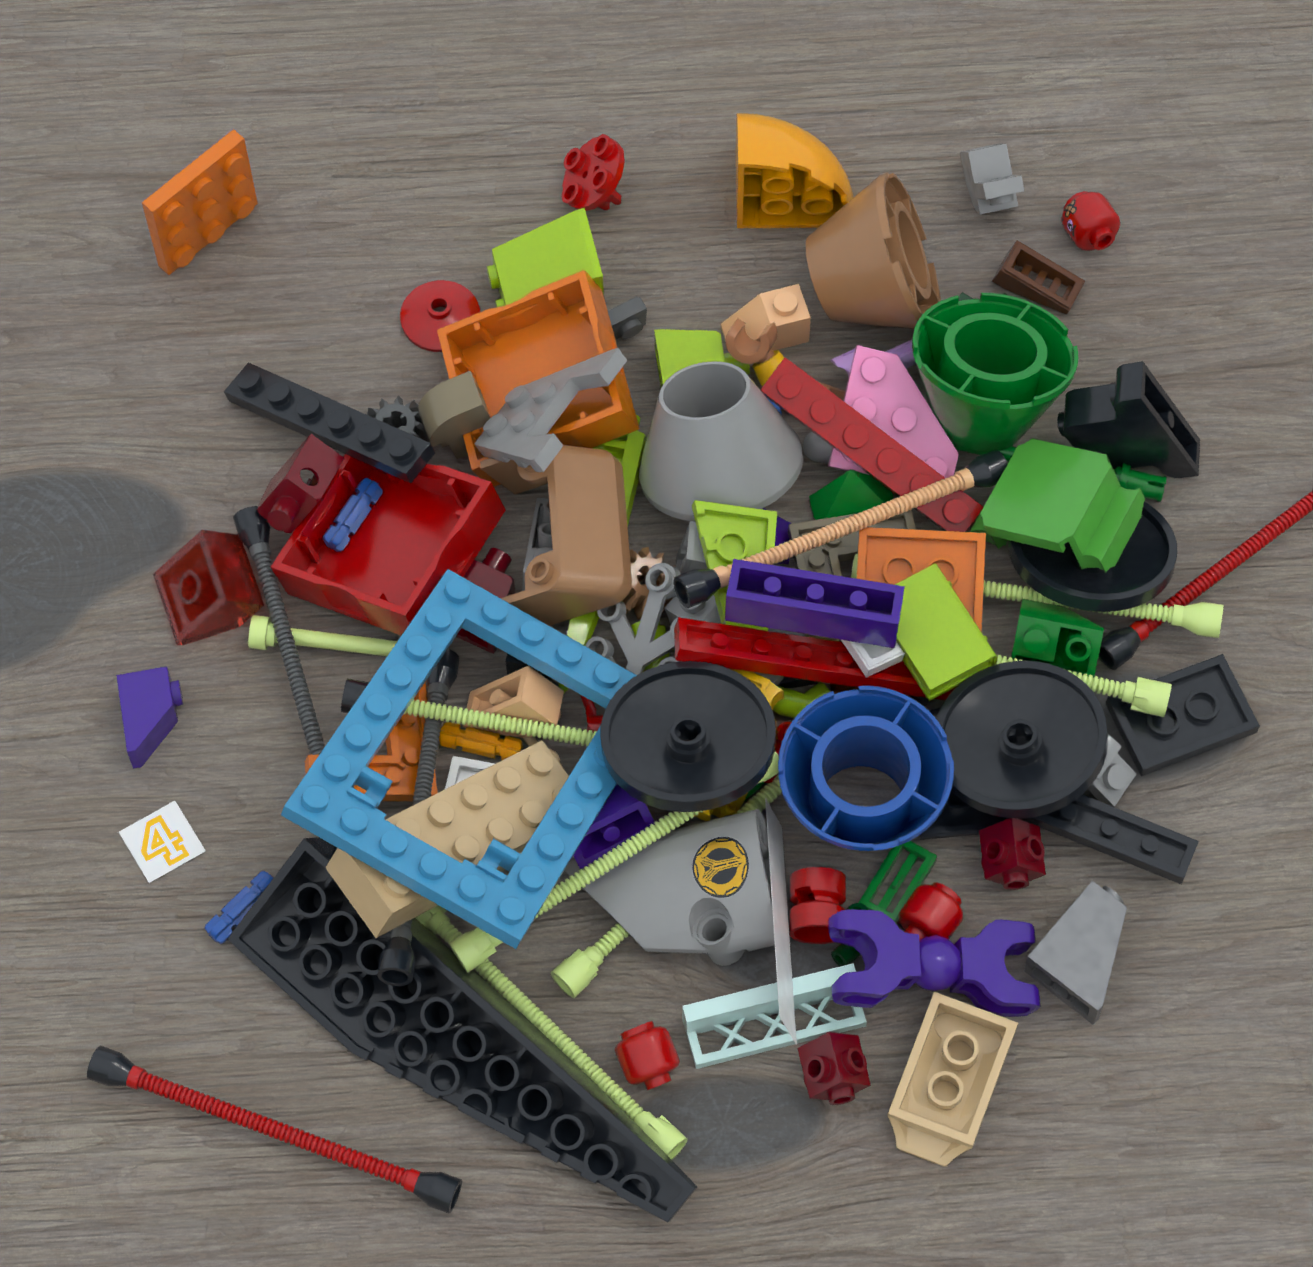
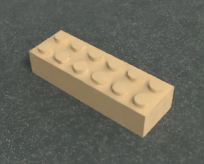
[326,740,569,938]

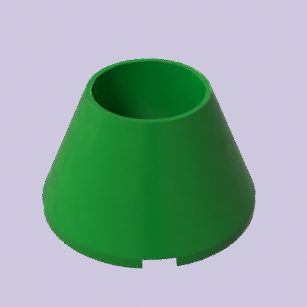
[912,293,1079,451]

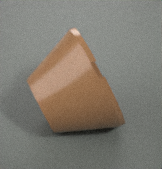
[806,172,941,329]

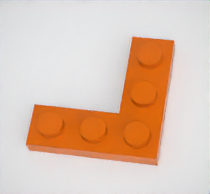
[305,682,438,802]

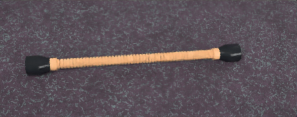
[673,450,1007,608]

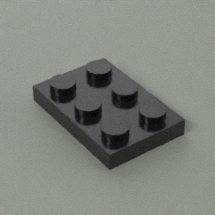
[1106,654,1260,776]

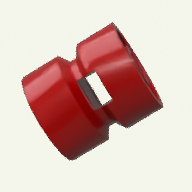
[790,867,846,944]

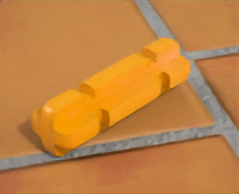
[439,722,523,760]

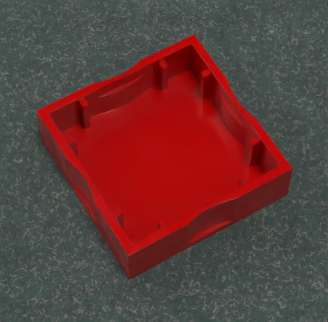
[270,454,506,636]

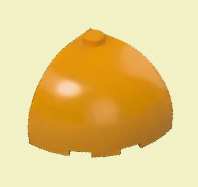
[736,113,854,228]

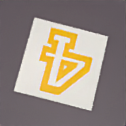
[119,801,205,883]

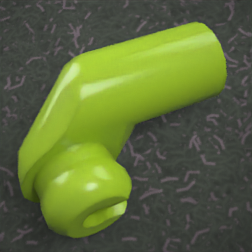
[773,682,830,719]

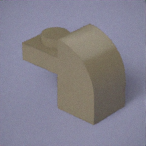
[418,371,491,459]

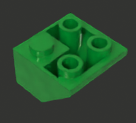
[1011,599,1104,678]

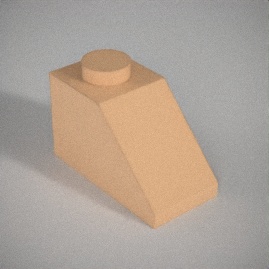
[721,284,811,351]
[462,666,564,738]

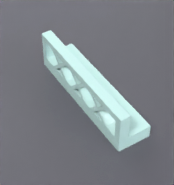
[682,963,867,1069]

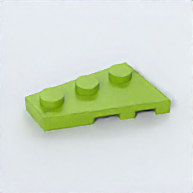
[692,500,777,631]

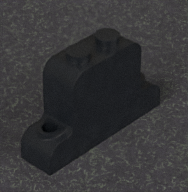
[1057,361,1200,478]

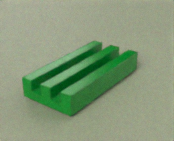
[858,841,937,926]

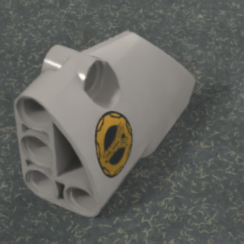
[564,809,775,966]

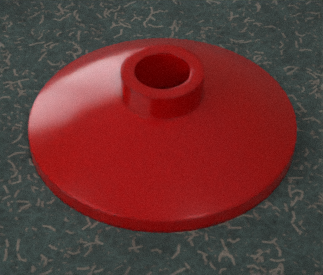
[400,280,480,352]

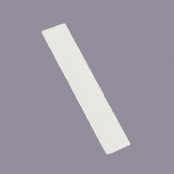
[765,798,797,1045]

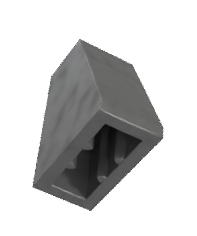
[1024,881,1127,1025]

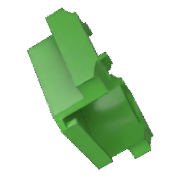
[970,438,1145,573]

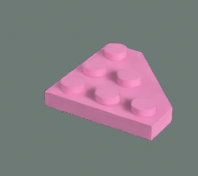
[828,345,959,478]

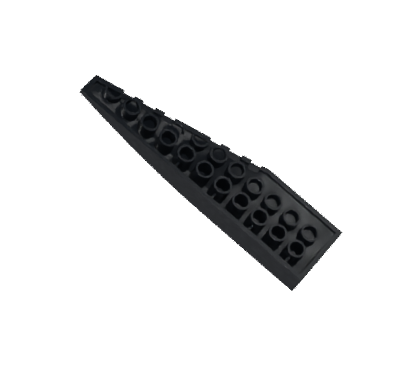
[227,837,697,1222]

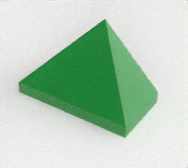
[809,469,894,520]

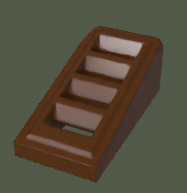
[992,240,1085,315]

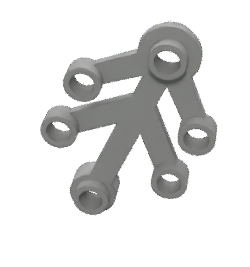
[586,563,691,675]

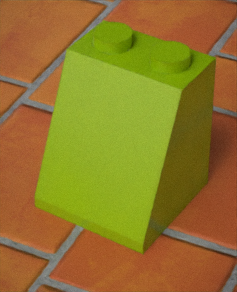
[487,208,604,308]

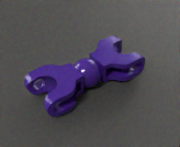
[828,909,1041,1017]

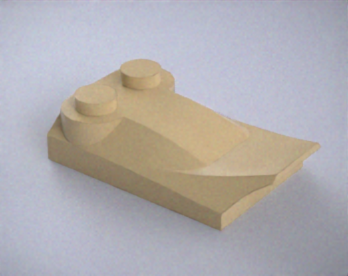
[888,992,1018,1167]

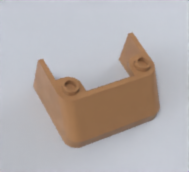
[480,445,632,626]

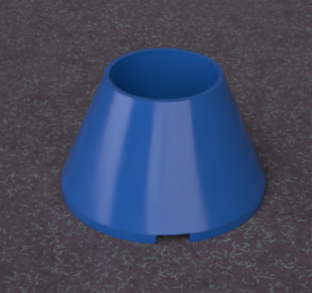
[778,686,954,851]

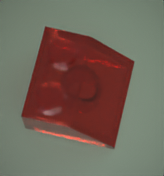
[153,530,264,645]

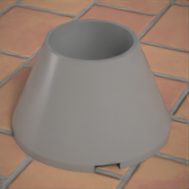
[639,362,803,522]

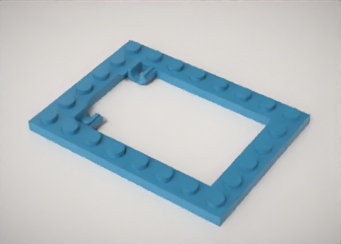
[281,569,637,949]

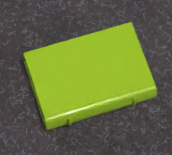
[895,564,998,701]

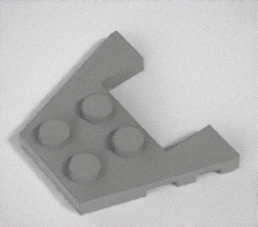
[474,348,627,472]

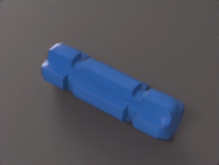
[322,478,383,552]
[205,871,274,944]

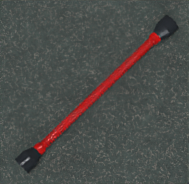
[1098,490,1313,670]
[87,1046,463,1214]

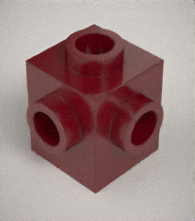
[979,818,1046,890]
[797,1032,871,1105]

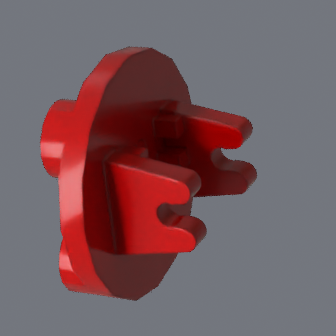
[561,134,625,211]

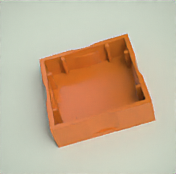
[437,270,640,487]

